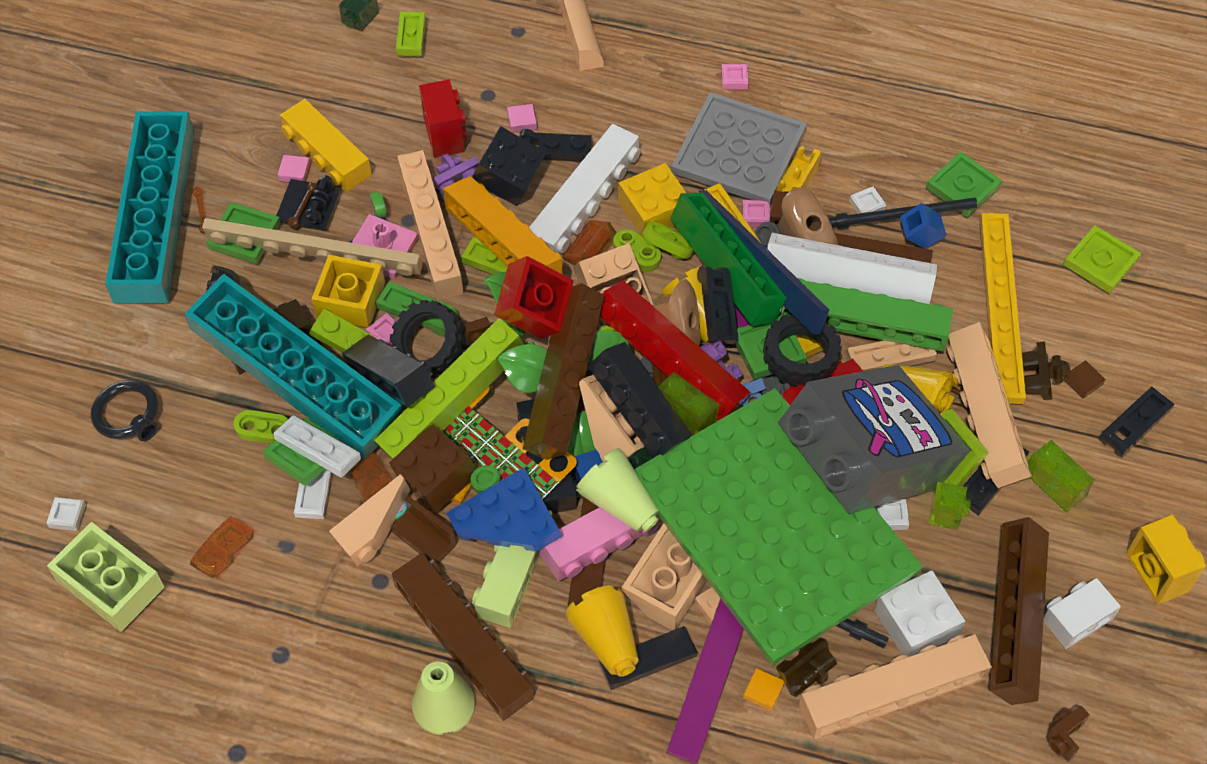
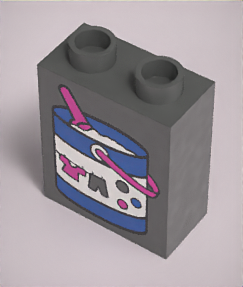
[778,365,971,513]

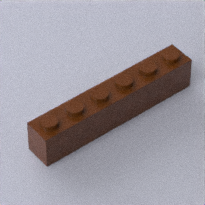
[522,283,604,460]
[990,517,1049,705]
[392,553,534,721]

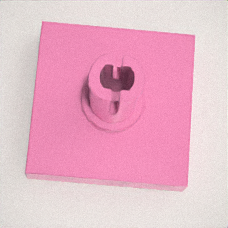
[352,214,418,280]

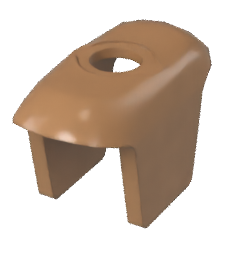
[778,187,839,246]
[653,279,701,346]

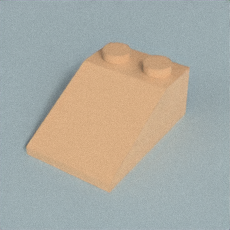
[579,375,647,462]

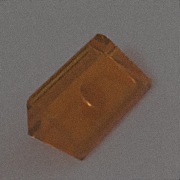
[562,220,617,266]

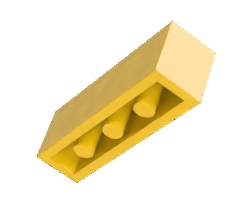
[280,99,372,192]

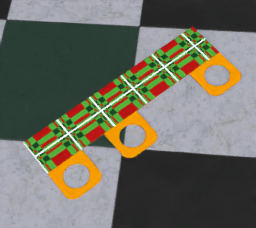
[447,386,577,499]

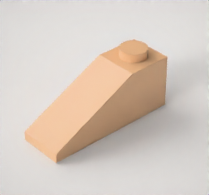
[329,474,410,567]

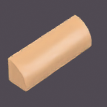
[558,0,604,71]

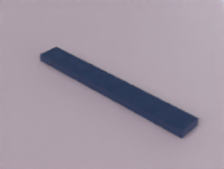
[698,190,830,334]

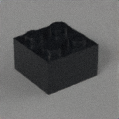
[472,126,547,206]

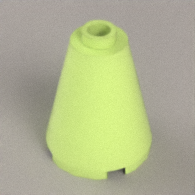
[576,448,659,532]
[412,661,475,735]

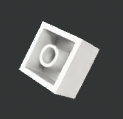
[874,570,965,657]

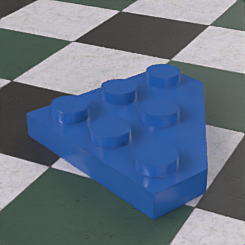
[447,467,563,552]

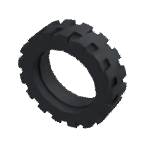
[390,300,466,378]
[763,314,842,387]

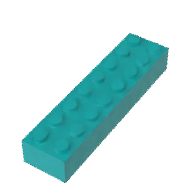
[105,111,195,303]
[184,274,402,460]

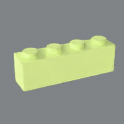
[472,510,552,628]

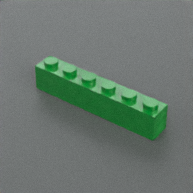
[670,192,787,326]

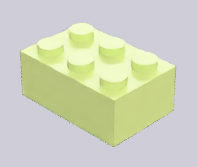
[47,522,165,632]

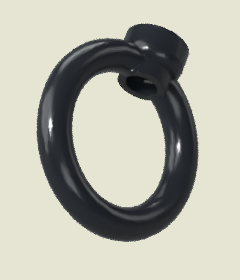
[90,380,159,441]

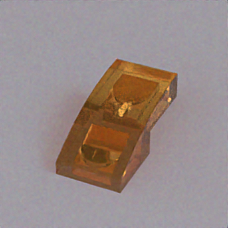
[349,452,389,503]
[190,516,254,580]

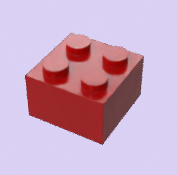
[419,79,468,158]
[494,256,574,339]

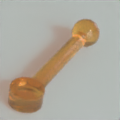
[192,187,206,234]

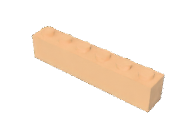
[397,150,463,300]
[947,322,1032,488]
[799,634,992,739]

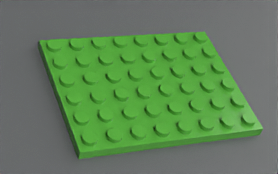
[634,388,923,666]

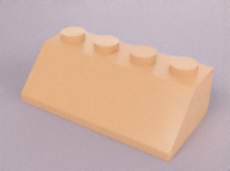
[622,523,707,631]

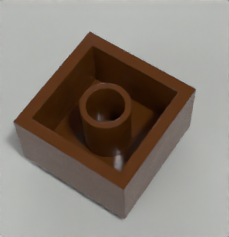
[389,424,476,514]

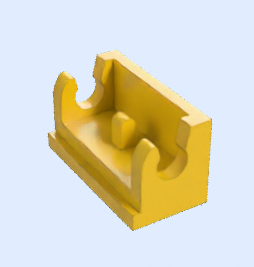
[776,146,821,192]

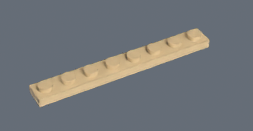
[202,218,423,276]

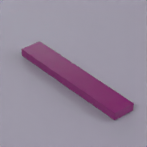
[666,598,743,764]

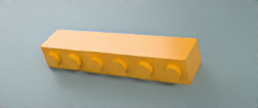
[443,176,563,274]

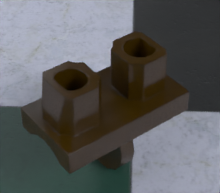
[1022,341,1071,400]
[776,637,837,697]

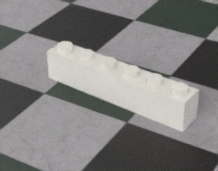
[529,124,641,254]
[768,233,937,304]

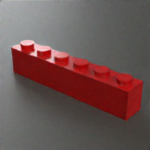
[599,280,751,421]

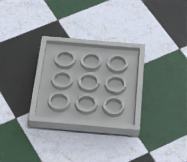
[671,92,807,204]

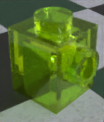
[928,482,971,530]

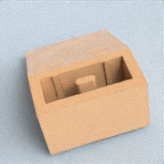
[573,243,654,331]

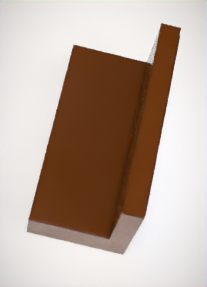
[391,496,456,564]

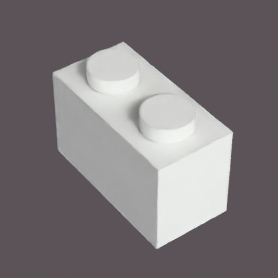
[1044,578,1121,649]

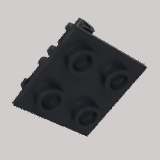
[276,175,342,231]

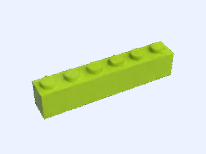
[374,318,524,459]

